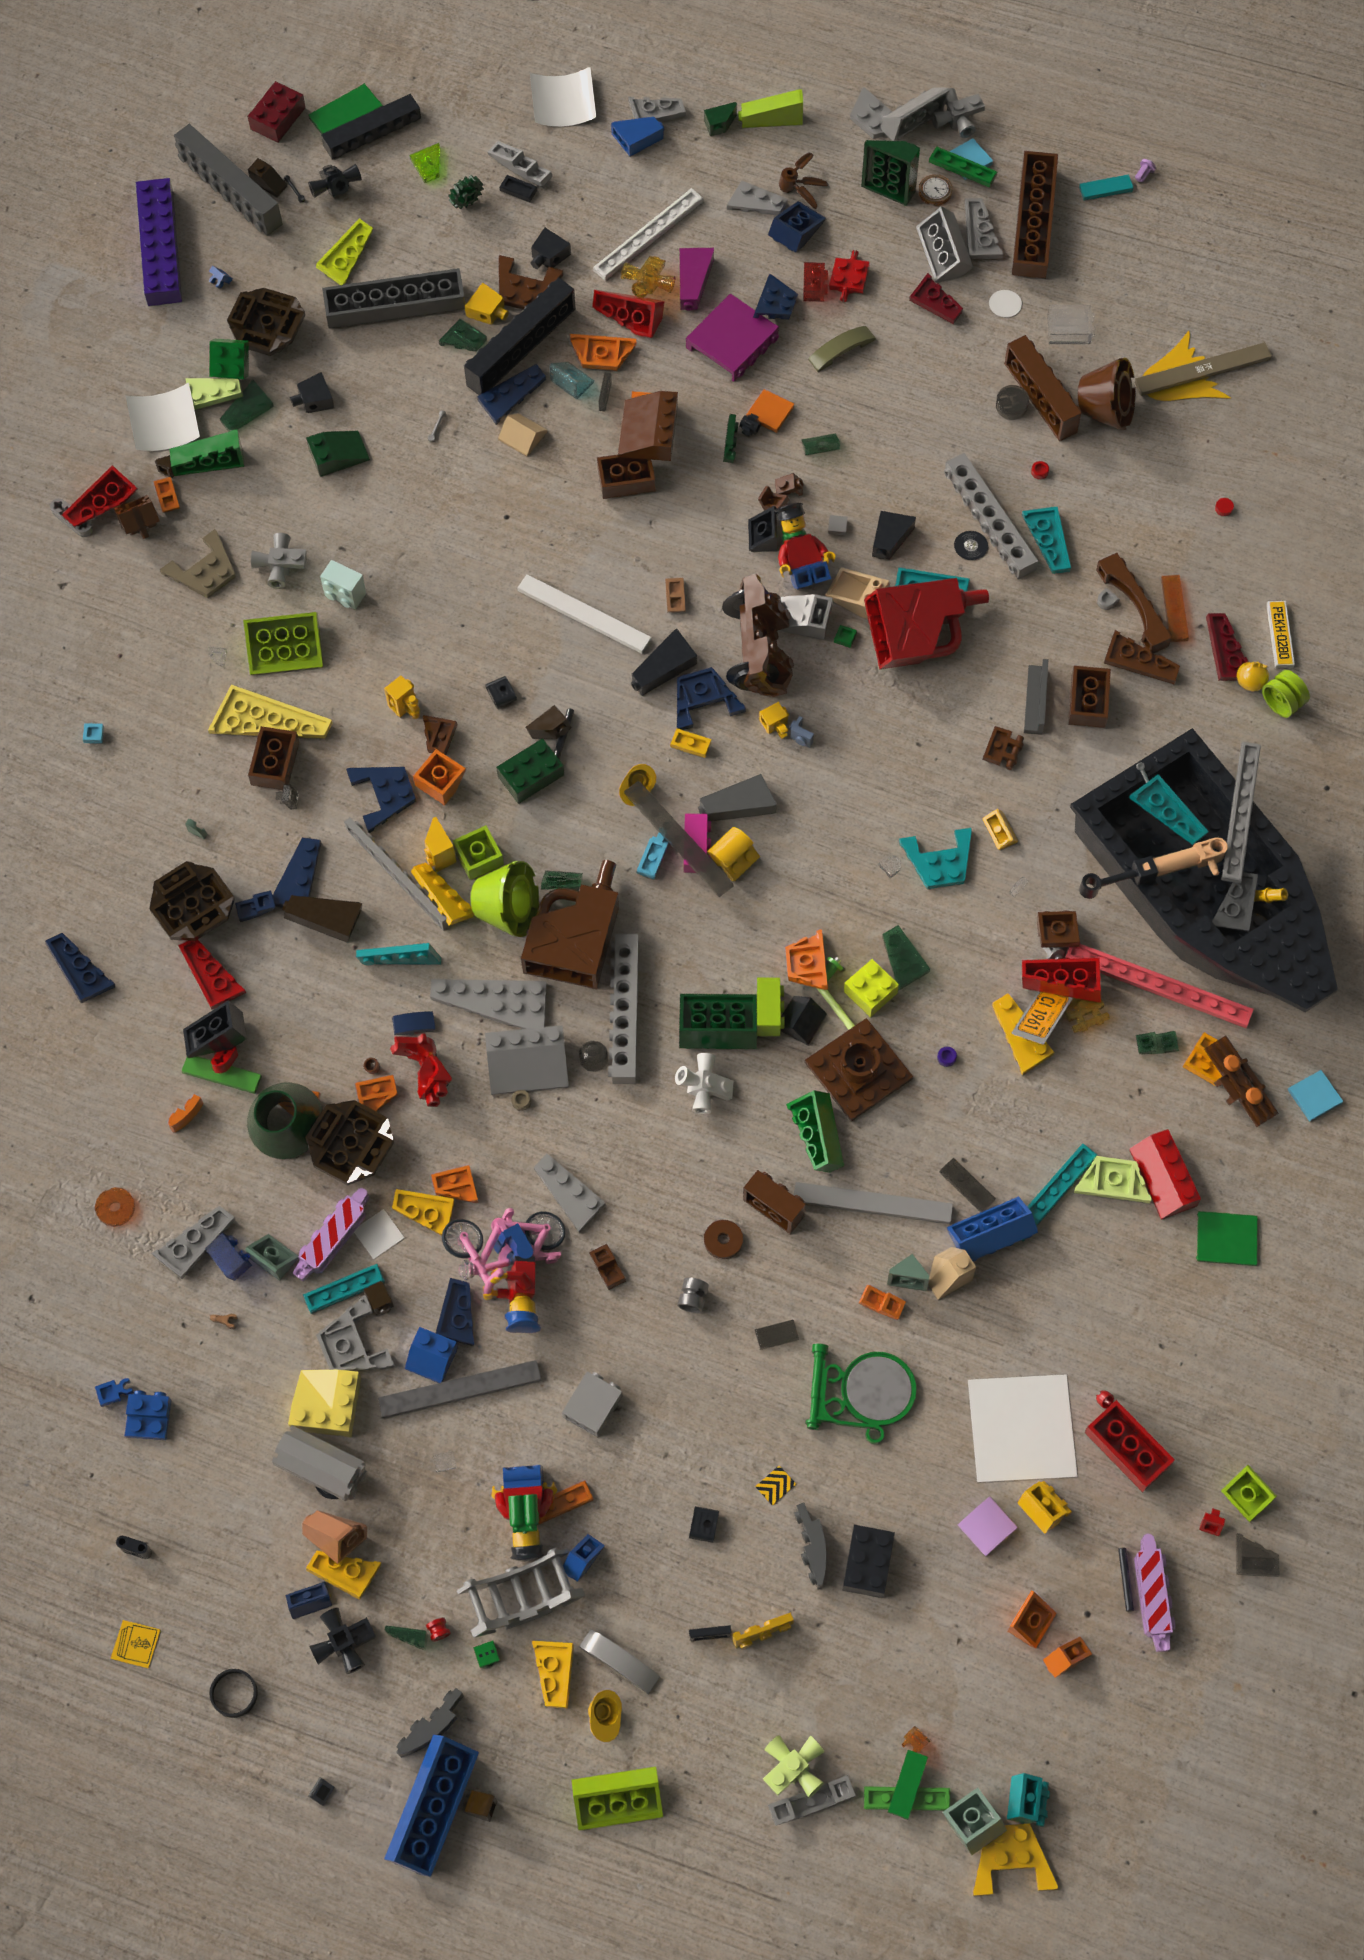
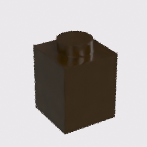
[364,1281,394,1315]

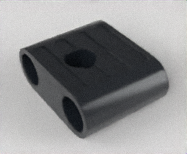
[485,676,517,709]
[689,1506,719,1543]
[116,1535,152,1559]

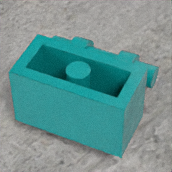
[1007,1773,1050,1827]

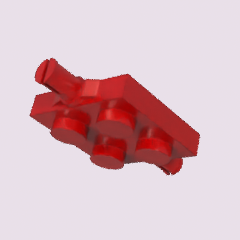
[829,250,870,302]

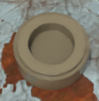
[511,1090,531,1111]

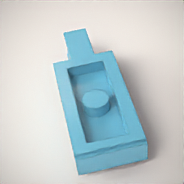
[637,828,669,879]

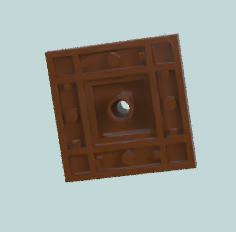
[804,1018,914,1122]

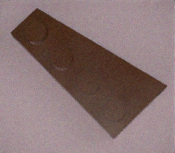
[1104,630,1180,685]

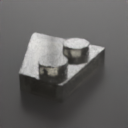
[1236,1533,1280,1577]

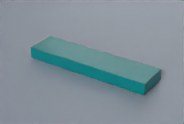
[303,1264,385,1314]

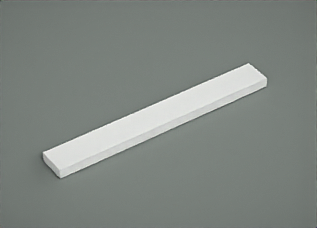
[593,188,703,281]
[517,574,651,654]

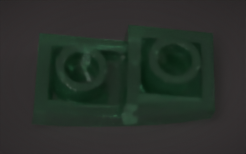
[1136,1031,1179,1054]

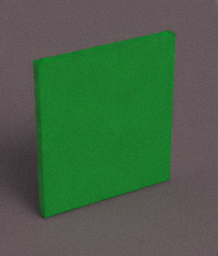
[1196,1211,1258,1266]

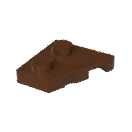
[423,715,458,755]

